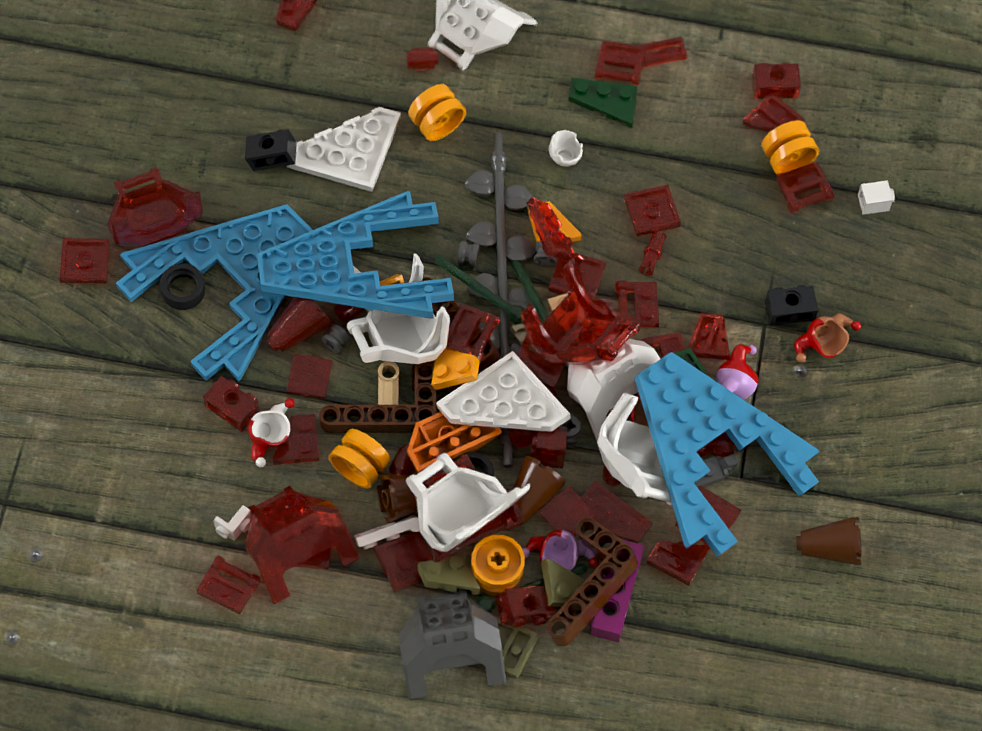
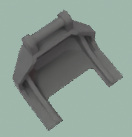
[398,589,507,700]

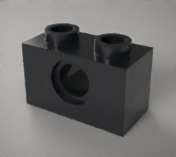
[245,129,297,171]
[765,285,818,326]

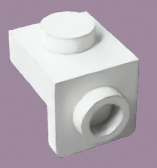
[214,505,252,541]

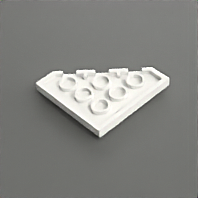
[286,107,401,192]
[436,351,571,432]

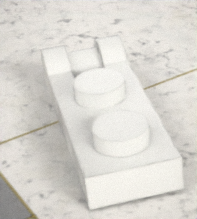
[354,515,420,549]

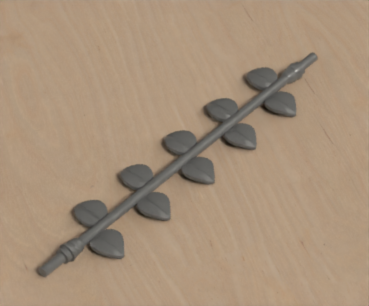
[465,132,538,468]

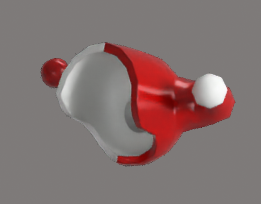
[248,398,295,468]

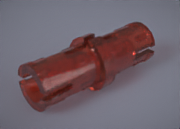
[639,230,667,276]

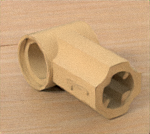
[378,361,399,405]

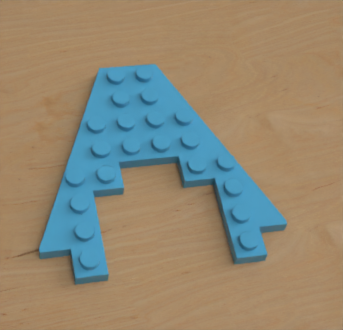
[257,191,454,319]
[116,204,312,382]
[634,352,819,557]

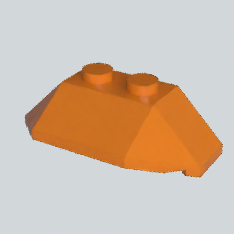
[407,412,502,473]

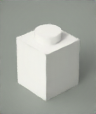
[858,180,895,215]

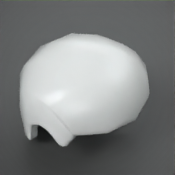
[549,130,583,167]

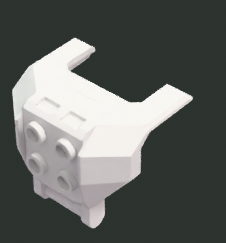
[428,0,537,70]
[347,254,450,364]
[563,331,660,443]
[597,393,672,505]
[406,453,530,552]

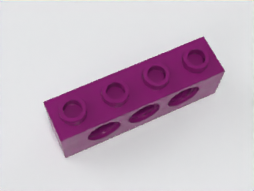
[587,540,644,643]

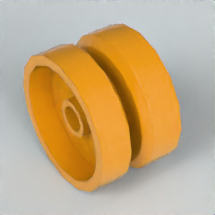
[408,84,466,141]
[761,120,820,175]
[329,429,391,489]
[471,535,525,596]

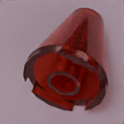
[267,297,332,352]

